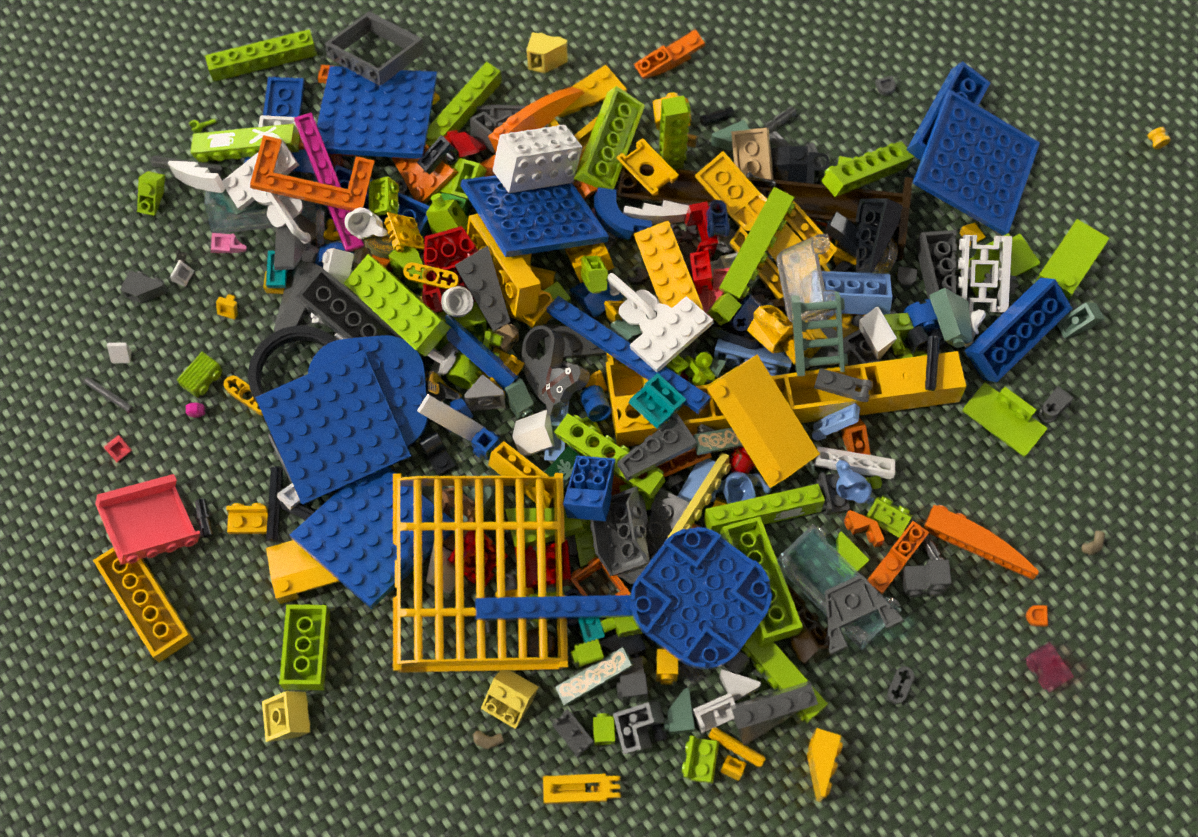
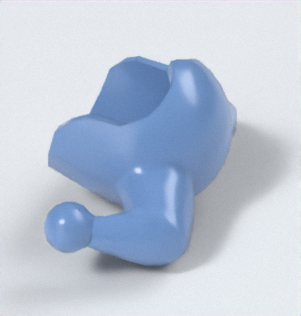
[836,460,875,506]
[710,472,772,504]

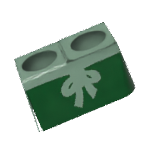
[544,445,580,489]

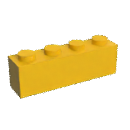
[488,441,564,508]

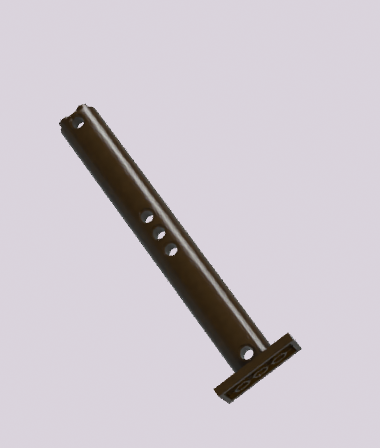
[615,166,913,261]

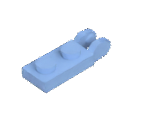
[812,404,860,440]

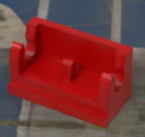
[690,250,713,295]
[515,546,538,590]

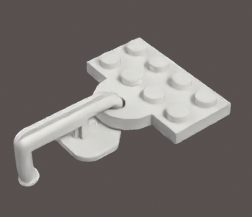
[223,136,311,243]
[608,273,714,373]

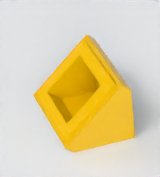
[720,755,746,781]

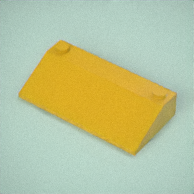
[707,354,820,488]
[266,540,339,604]

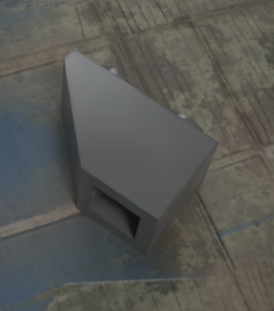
[120,271,168,303]

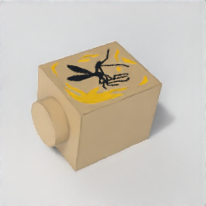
[492,324,519,353]

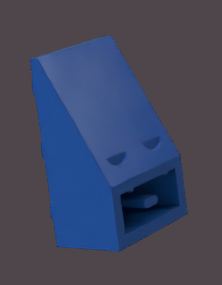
[563,456,615,521]

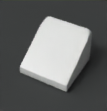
[107,343,131,363]

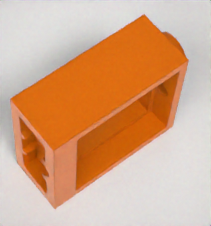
[571,557,631,620]

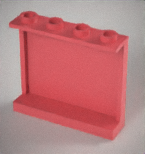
[95,474,200,565]

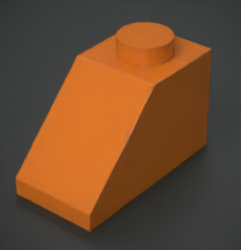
[841,418,871,455]

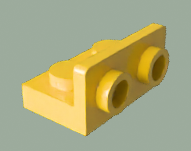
[226,503,268,534]

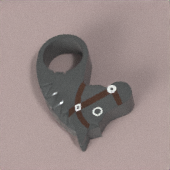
[522,326,590,418]

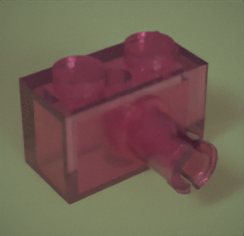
[1025,642,1074,693]

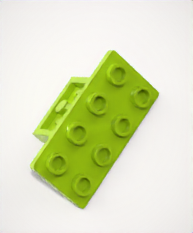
[957,233,1040,296]
[962,383,1047,457]

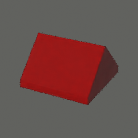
[545,540,571,588]

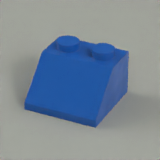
[569,277,624,317]

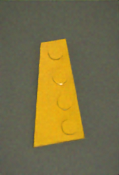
[557,65,627,118]

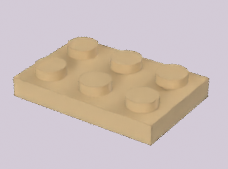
[731,128,773,179]

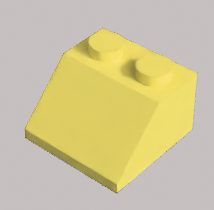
[262,691,310,742]

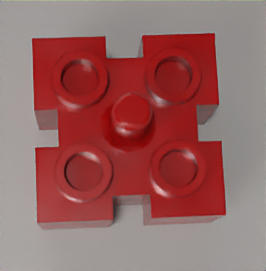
[447,530,508,586]

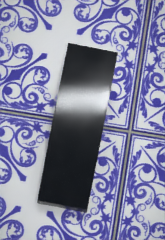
[824,212,859,258]

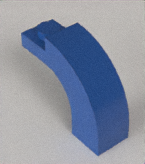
[594,187,652,240]

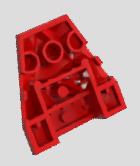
[422,226,478,313]

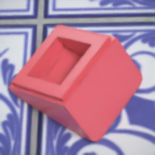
[104,435,132,462]

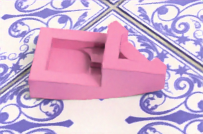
[211,233,246,253]

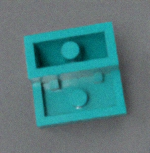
[628,373,686,429]

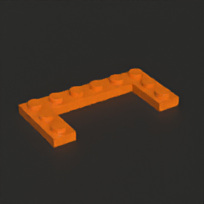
[250,135,374,211]

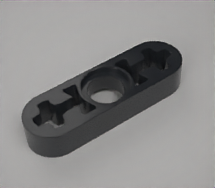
[707,322,760,350]

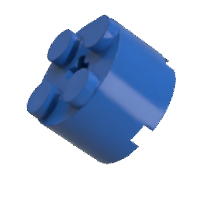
[903,299,940,332]

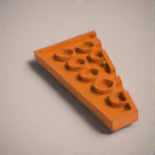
[391,144,458,204]

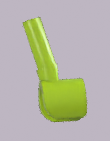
[189,119,216,133]
[864,475,882,489]

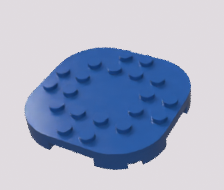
[308,335,429,448]
[630,527,772,669]

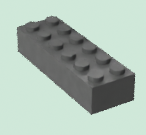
[294,267,404,340]

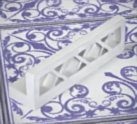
[814,446,895,479]

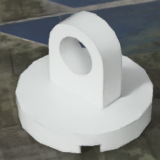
[427,342,459,377]

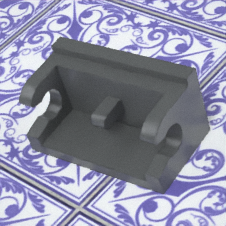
[552,709,593,758]

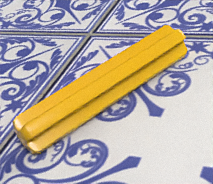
[709,727,765,767]

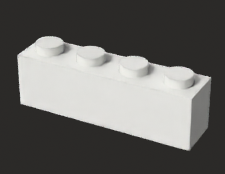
[311,248,354,327]

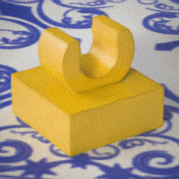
[216,294,238,320]

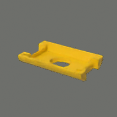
[616,138,679,196]

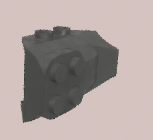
[590,486,650,584]

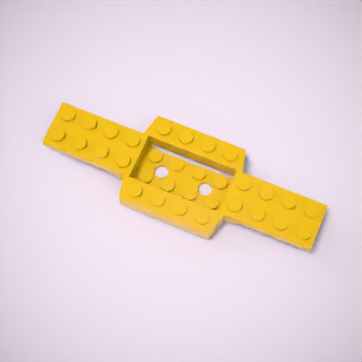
[695,151,865,338]

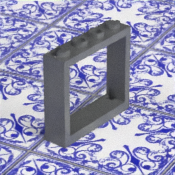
[325,11,424,86]

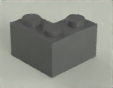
[470,111,513,154]
[902,560,951,597]
[615,657,648,704]
[613,702,665,754]

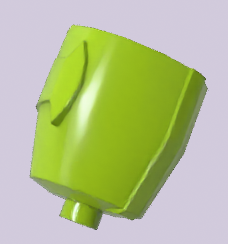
[446,351,482,390]

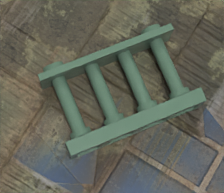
[791,291,848,376]

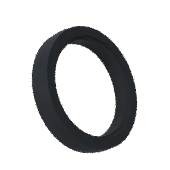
[248,325,336,405]

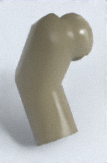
[1081,531,1105,555]
[473,730,504,749]

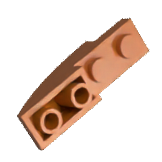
[634,29,705,79]
[868,521,929,595]

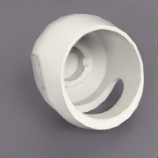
[441,286,473,317]

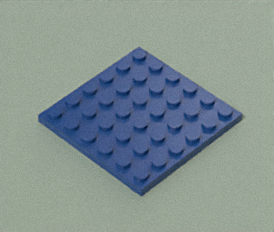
[317,66,437,159]
[912,90,1040,236]
[460,175,609,257]
[255,349,412,505]
[290,467,455,609]

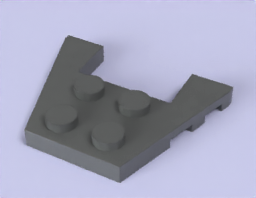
[825,574,905,655]

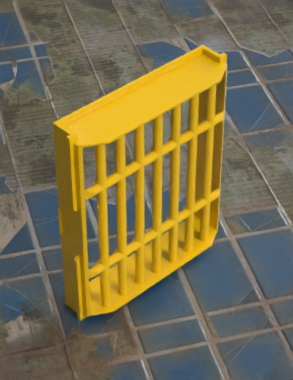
[393,473,568,673]

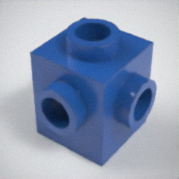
[471,427,500,461]

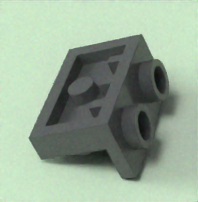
[816,472,850,515]

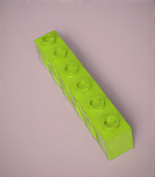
[205,29,317,82]
[658,96,691,169]
[821,141,915,197]
[554,413,666,499]

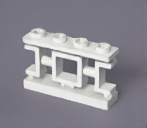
[957,235,1012,312]

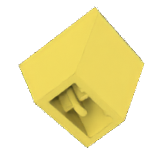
[527,32,568,73]
[481,670,539,729]

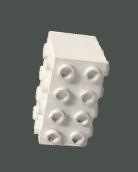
[492,125,582,193]

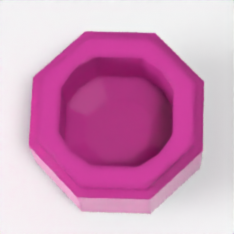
[186,403,205,418]

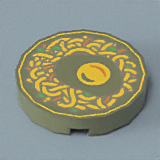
[364,227,394,258]

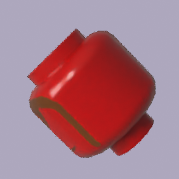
[729,447,755,474]

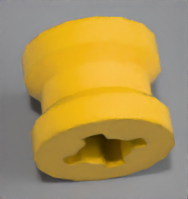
[1147,127,1171,149]

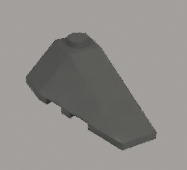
[274,262,320,332]

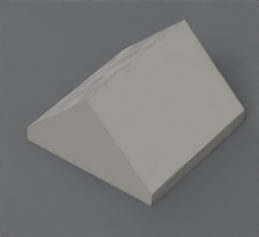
[464,375,506,411]

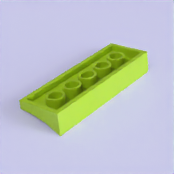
[574,86,645,189]

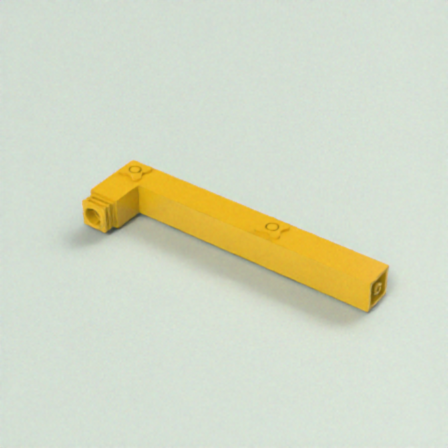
[606,351,966,447]

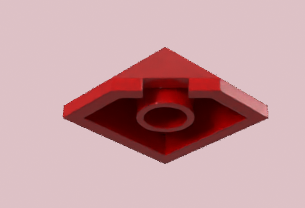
[444,129,486,157]

